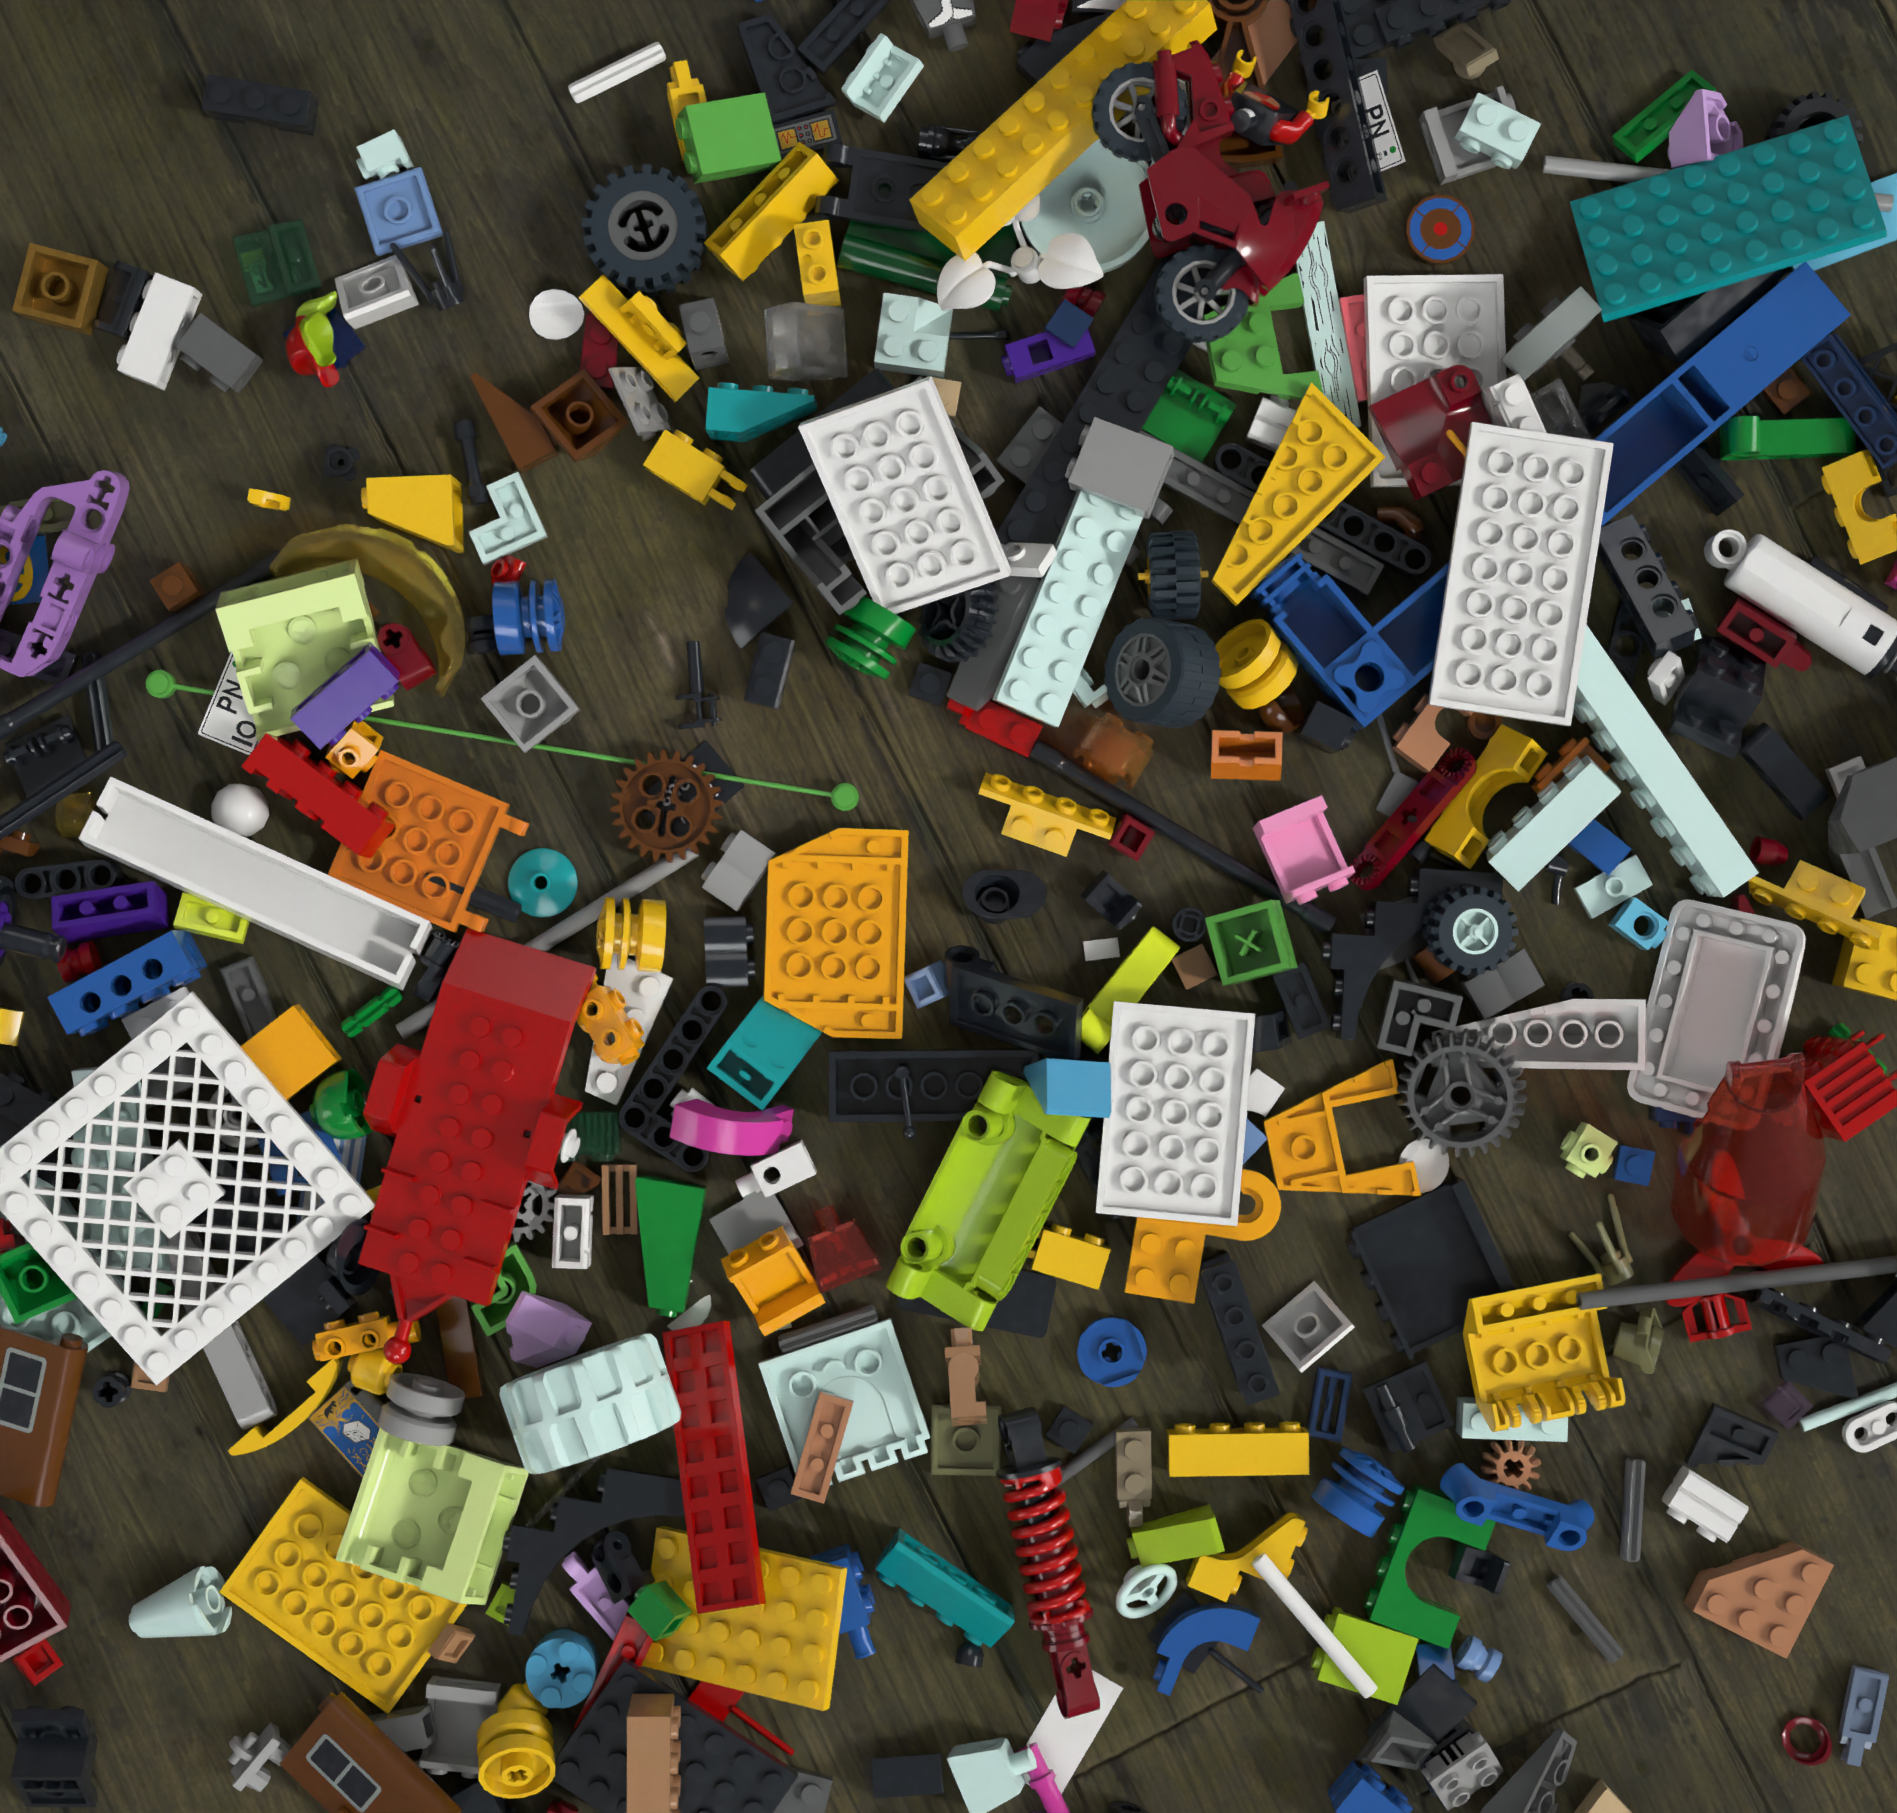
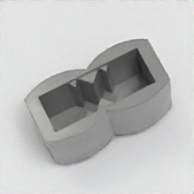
[701,830,777,911]

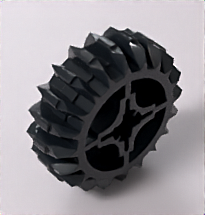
[917,583,1000,663]

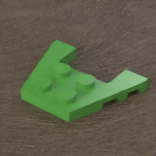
[1203,273,1323,401]

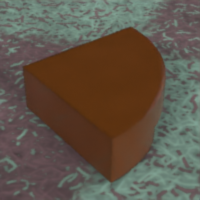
[557,1159,602,1194]

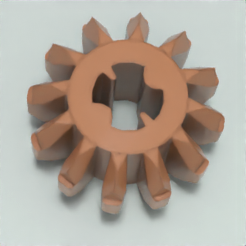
[1480,1440,1541,1491]

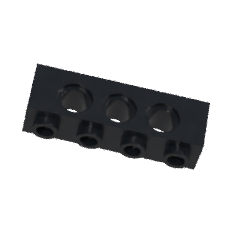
[1597,514,1698,660]

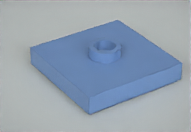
[355,167,443,256]

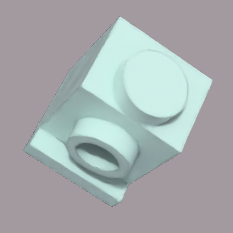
[356,129,415,180]

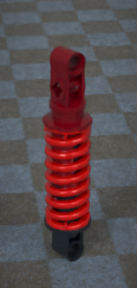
[996,1406,1100,1719]

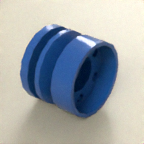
[492,578,565,655]
[1311,1446,1405,1537]

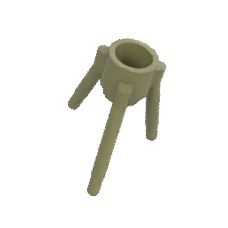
[1568,1193,1634,1285]

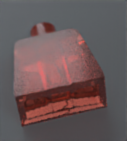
[808,1204,883,1293]

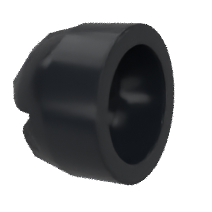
[955,1641,984,1668]

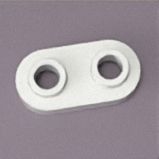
[1842,1401,1897,1453]

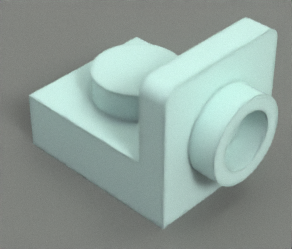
[1073,668,1109,709]

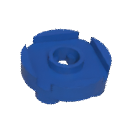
[1077,1316,1147,1387]

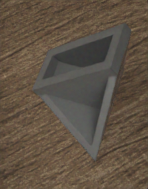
[1353,1710,1437,1770]

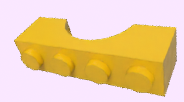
[1424,724,1548,869]

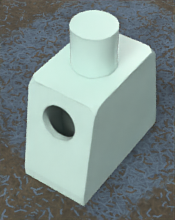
[947,1737,1037,1813]

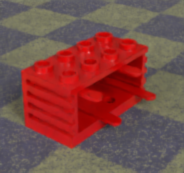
[1772,1030,1897,1142]

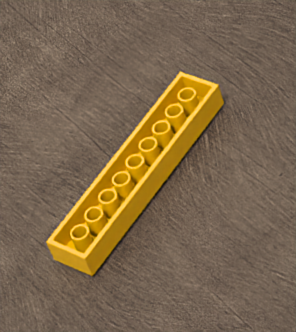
[909,0,1217,261]

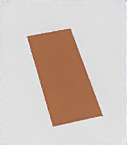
[1211,0,1317,85]

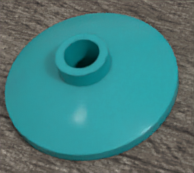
[508,848,578,917]

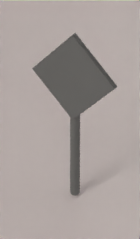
[1375,713,1419,823]

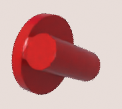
[491,555,527,586]

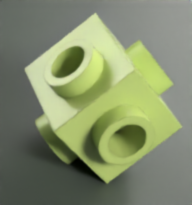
[1560,1121,1618,1179]

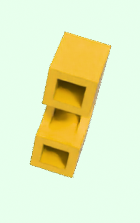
[1821,449,1897,565]

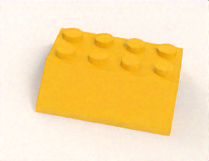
[1463,1273,1625,1432]

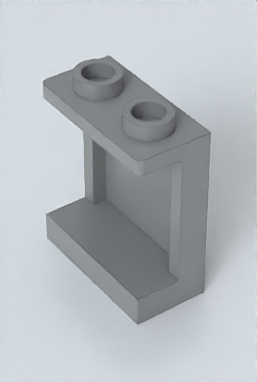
[1418,85,1516,185]
[1065,417,1175,519]
[418,1676,501,1779]

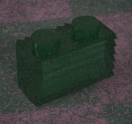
[557,1111,622,1162]

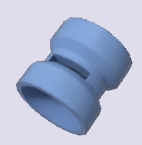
[1454,1635,1503,1683]

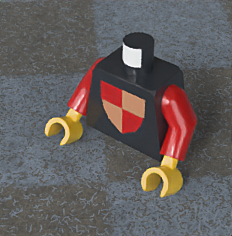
[1220,50,1330,146]

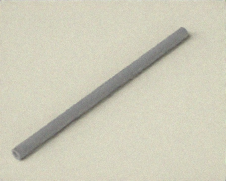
[1542,155,1894,212]
[396,849,699,1039]

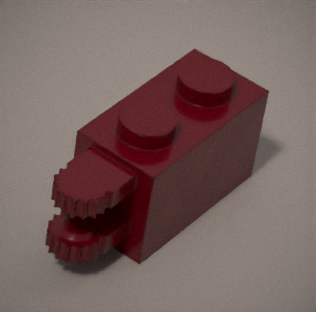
[1717,595,1812,672]

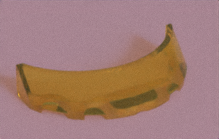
[269,524,465,699]

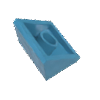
[1023,1058,1111,1118]

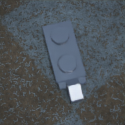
[1838,1665,1889,1767]

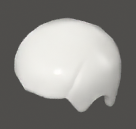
[211,784,269,837]

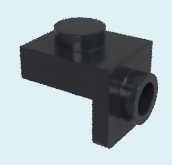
[1080,870,1142,930]
[1447,1542,1510,1595]

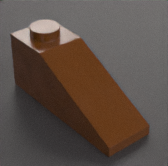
[470,373,559,474]

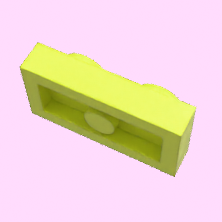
[173,893,250,944]

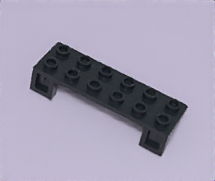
[195,1142,357,1345]

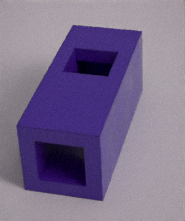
[1000,329,1096,384]

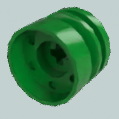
[824,596,916,681]

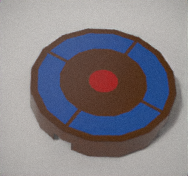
[1404,194,1475,266]

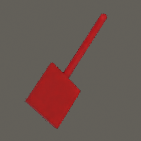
[688,1681,795,1755]

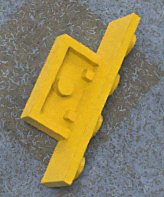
[579,274,699,402]
[978,773,1116,857]
[1748,860,1882,951]

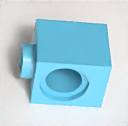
[1608,897,1669,950]

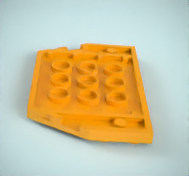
[763,828,909,1039]

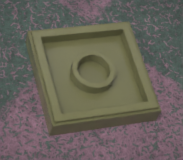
[931,1404,1001,1476]

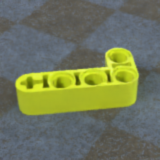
[1081,925,1180,1054]

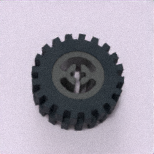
[582,164,709,297]

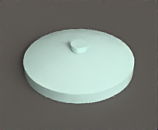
[1020,138,1149,273]

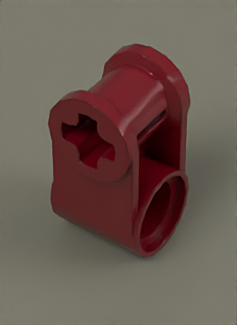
[377,623,437,691]

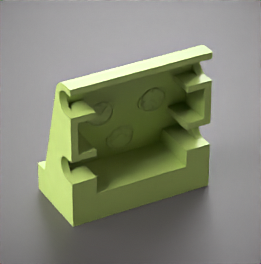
[216,558,394,741]
[335,1428,529,1605]

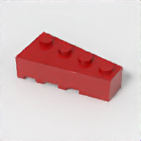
[241,733,396,859]

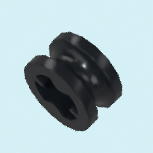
[1560,982,1594,1002]

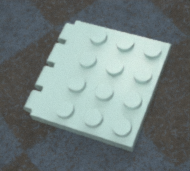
[759,1318,930,1486]

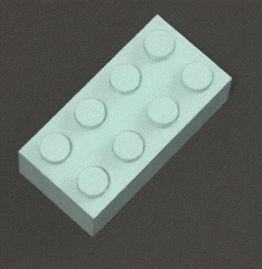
[1486,754,1621,891]

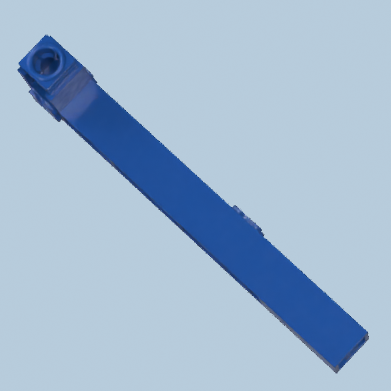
[1249,262,1851,731]

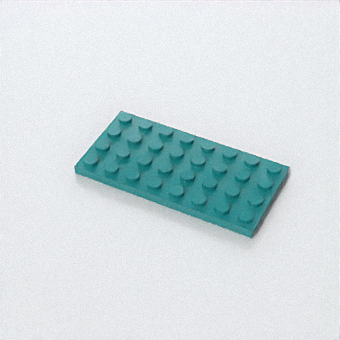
[1570,115,1887,322]

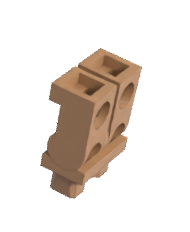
[945,1327,987,1426]

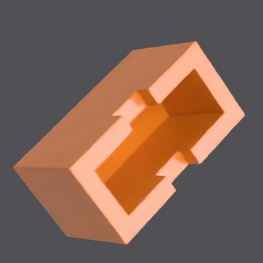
[1211,730,1283,781]

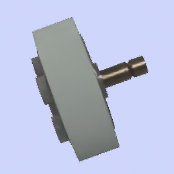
[1501,286,1602,381]

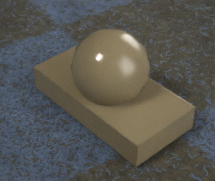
[1433,22,1499,80]

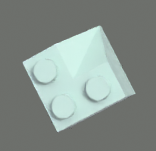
[874,293,953,378]

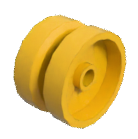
[1215,619,1299,709]
[476,1709,556,1799]

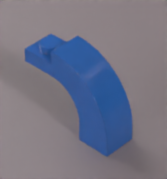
[1152,1603,1261,1696]

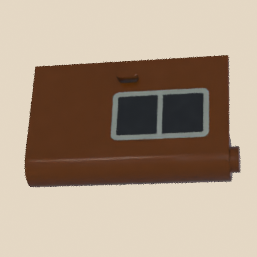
[0,1325,88,1507]
[279,1692,463,1813]

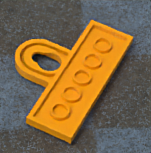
[1124,1169,1281,1304]

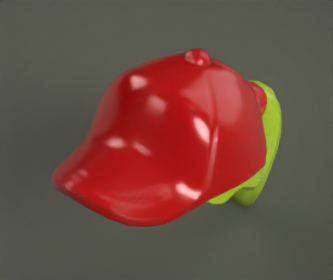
[286,291,339,387]

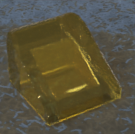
[55,792,94,838]

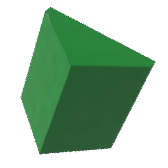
[0,1242,78,1324]

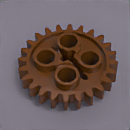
[610,750,724,863]

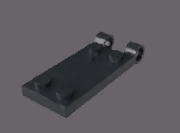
[814,143,949,234]

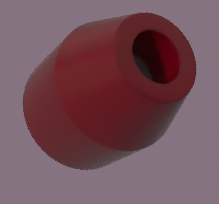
[1749,836,1788,867]

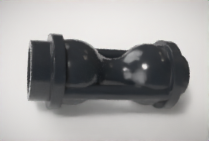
[917,124,984,162]

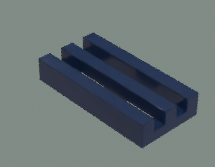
[1306,1366,1353,1442]

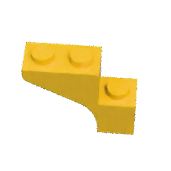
[1185,1512,1308,1602]

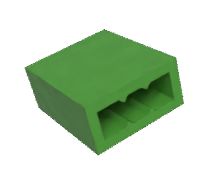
[675,92,781,184]

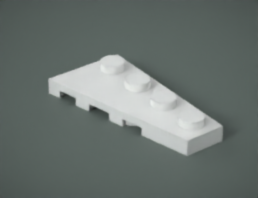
[585,954,674,1105]

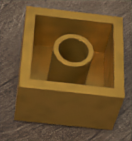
[12,243,109,336]

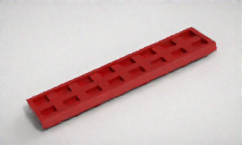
[662,1321,766,1614]

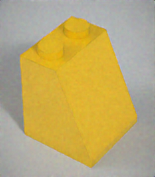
[361,474,465,553]

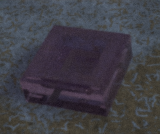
[1762,1380,1813,1430]

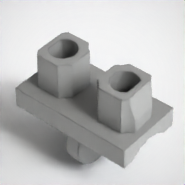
[228,1722,291,1792]

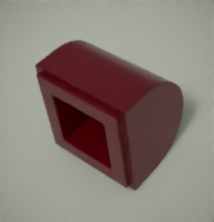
[1106,814,1155,862]

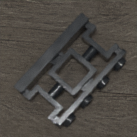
[1199,1251,1279,1405]

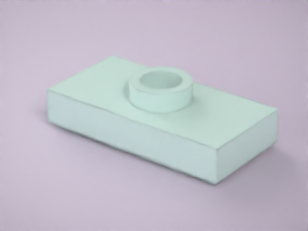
[1573,855,1653,919]

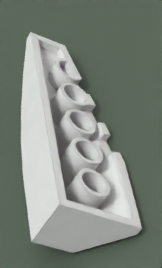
[1432,999,1647,1070]

